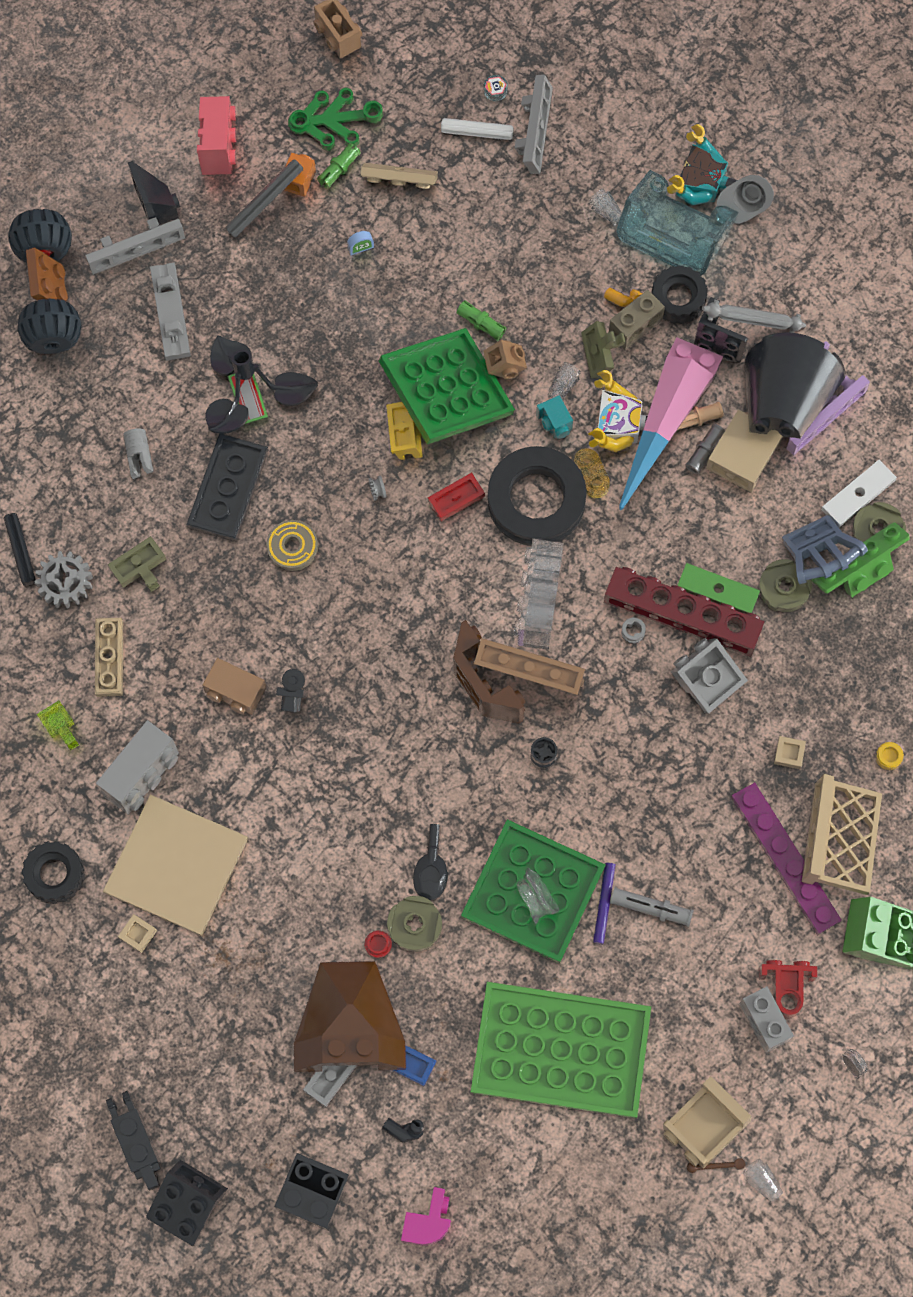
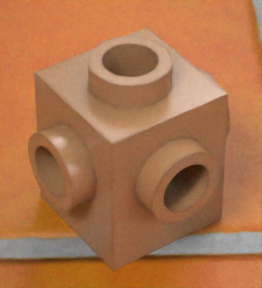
[483,340,527,379]

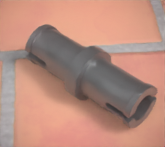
[685,424,725,475]

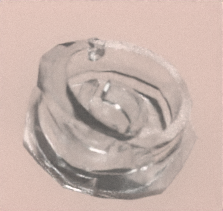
[516,868,560,924]

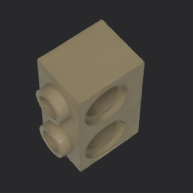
[609,290,665,350]

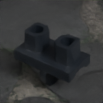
[276,669,308,712]

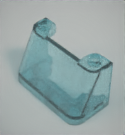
[617,170,739,276]

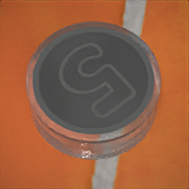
[842,1049,868,1078]

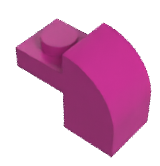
[401,1187,451,1246]

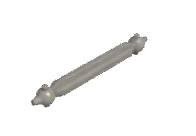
[702,300,806,333]

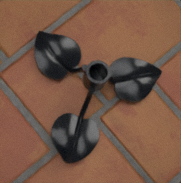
[205,335,318,434]

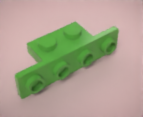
[812,522,910,597]

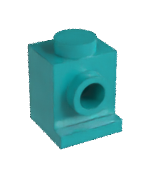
[536,395,573,439]

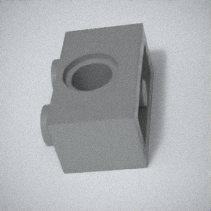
[739,986,794,1053]

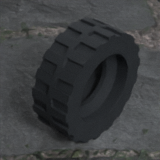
[652,265,708,324]
[22,841,85,904]

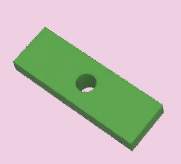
[677,563,760,614]

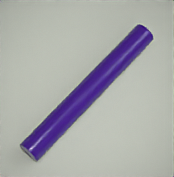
[593,862,616,945]

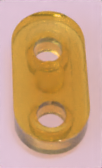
[574,448,610,498]

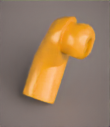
[604,287,643,307]

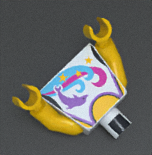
[588,370,648,452]

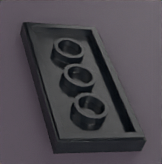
[186,434,269,542]

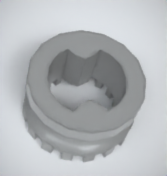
[368,475,387,501]
[621,617,646,644]

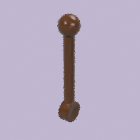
[687,1158,745,1173]

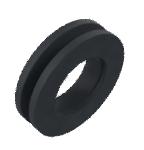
[488,446,587,546]

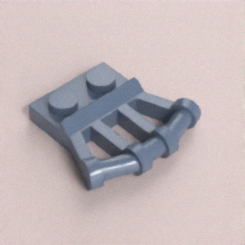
[782,515,868,584]

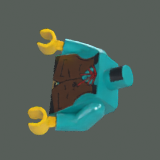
[667,124,738,205]

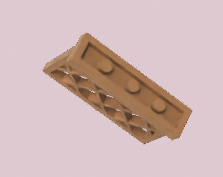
[474,638,585,695]

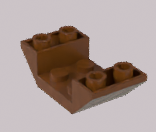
[453,620,526,724]

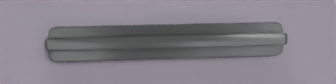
[226,159,303,237]

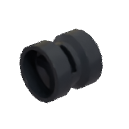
[530,737,558,770]

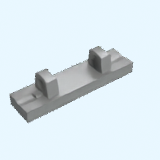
[515,75,553,174]
[85,217,185,275]
[150,262,191,361]

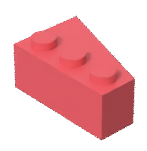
[197,96,236,175]

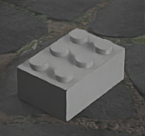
[96,720,179,815]

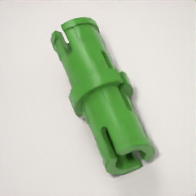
[317,143,361,189]
[456,300,507,341]

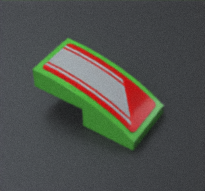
[228,374,268,424]

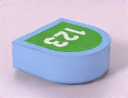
[347,231,374,255]

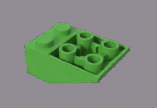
[842,897,913,969]

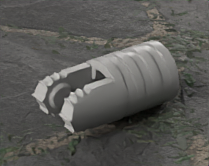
[123,428,154,479]

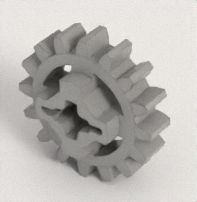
[35,551,93,608]

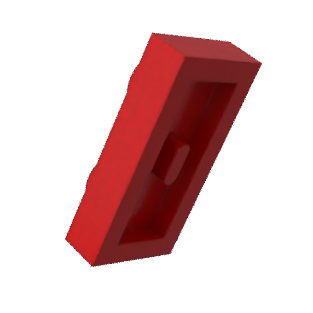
[427,472,485,522]

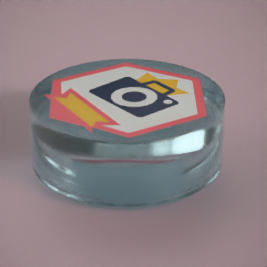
[483,75,508,101]

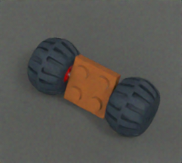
[8,209,82,354]

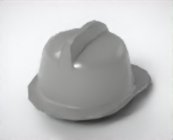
[717,175,774,224]

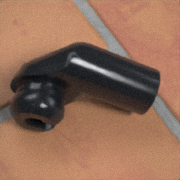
[382,1118,424,1143]

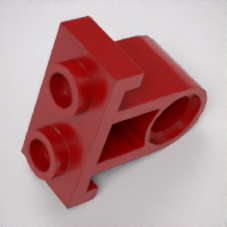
[759,960,817,1019]

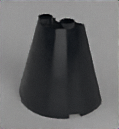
[744,332,846,439]

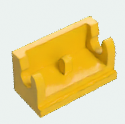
[386,402,423,460]

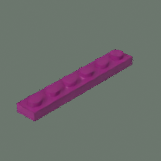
[731,782,842,936]

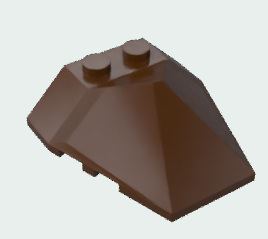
[294,961,406,1072]

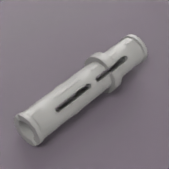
[610,887,694,927]

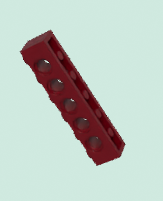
[603,567,765,657]

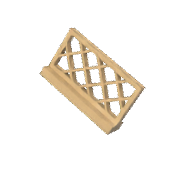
[802,774,882,895]

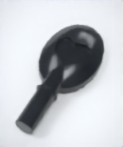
[413,824,448,901]

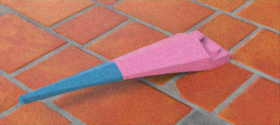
[619,337,723,510]

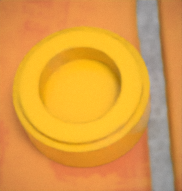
[875,742,904,770]

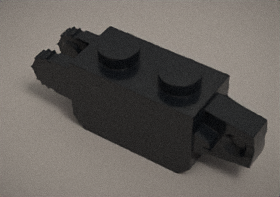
[106,1090,161,1191]

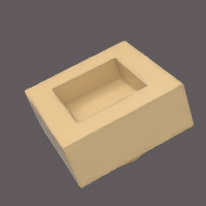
[774,736,806,769]
[118,914,157,953]

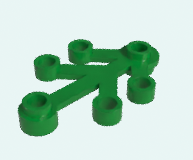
[288,88,383,151]

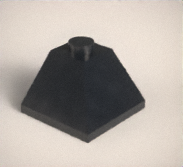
[128,161,180,225]

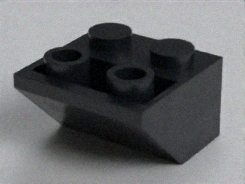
[274,1153,349,1231]

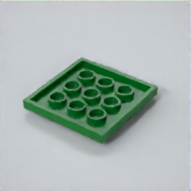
[378,328,515,445]
[461,819,606,964]

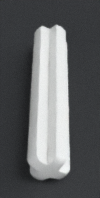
[441,118,514,140]

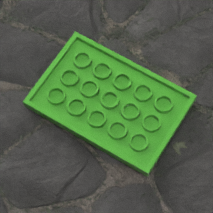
[470,982,652,1119]

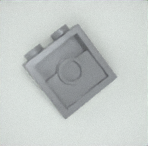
[671,638,748,714]

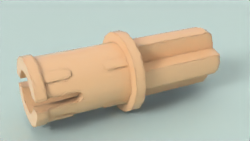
[677,402,724,430]

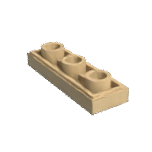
[361,163,438,189]
[95,618,123,697]

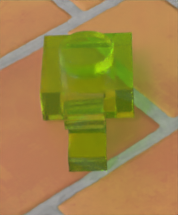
[37,700,79,751]

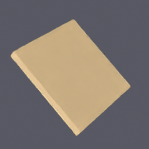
[103,795,248,936]

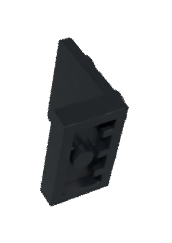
[694,297,748,363]
[146,1160,228,1246]

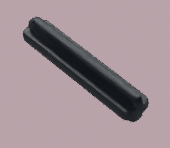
[4,513,36,586]

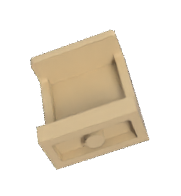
[706,410,783,493]
[663,1076,751,1169]

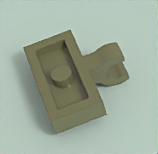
[581,321,625,379]
[107,536,166,592]

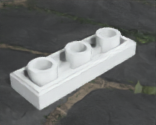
[821,460,897,528]

